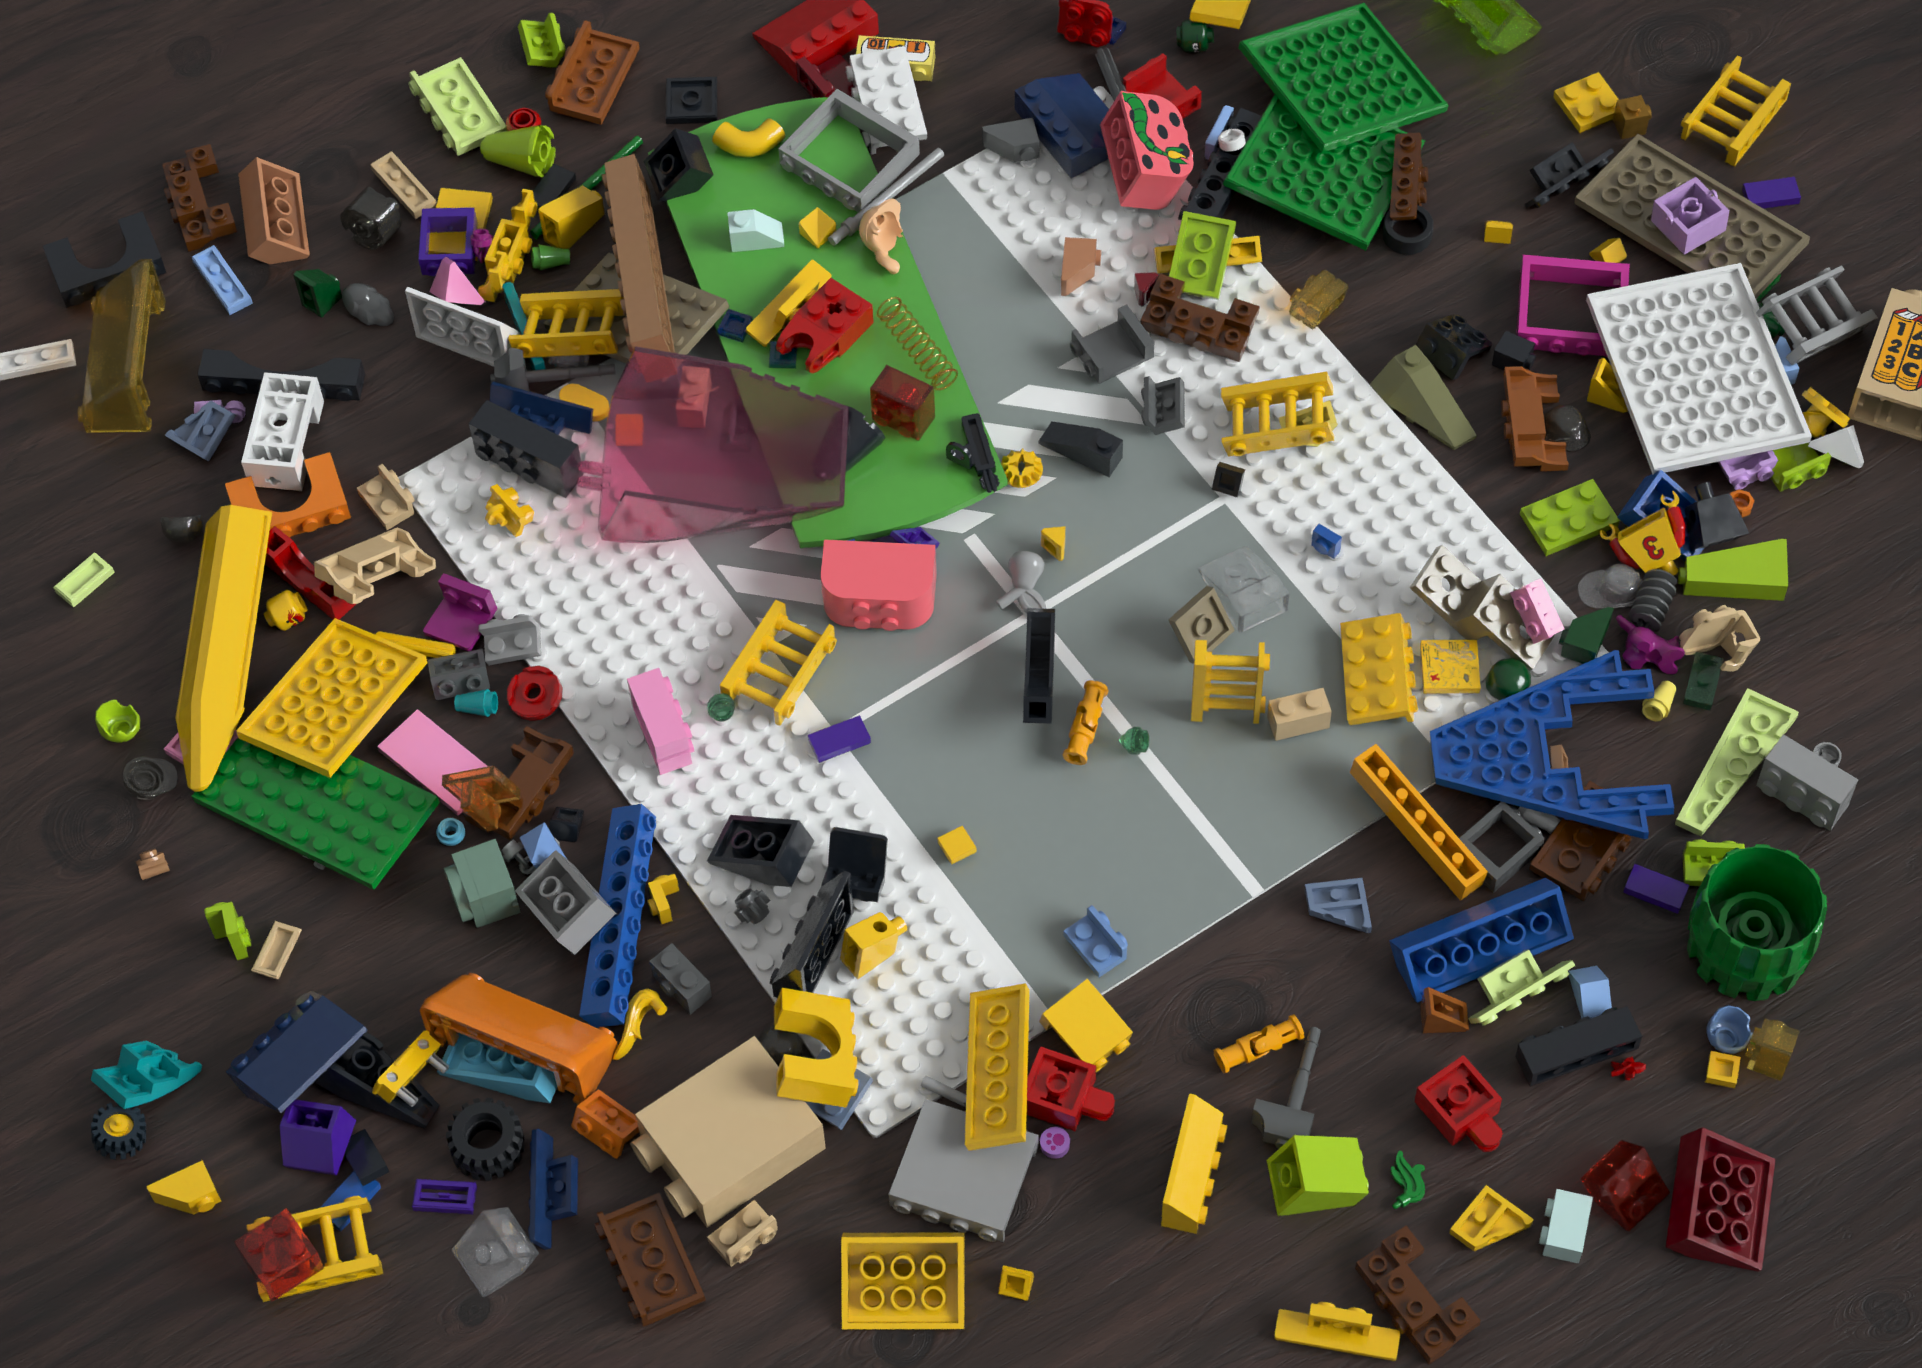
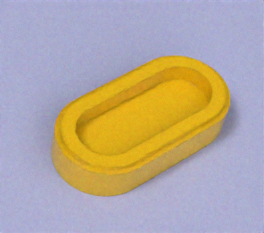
[559,383,610,422]

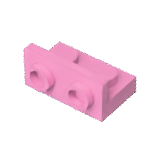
[1510,578,1564,644]

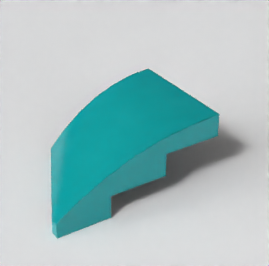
[91,1041,202,1109]

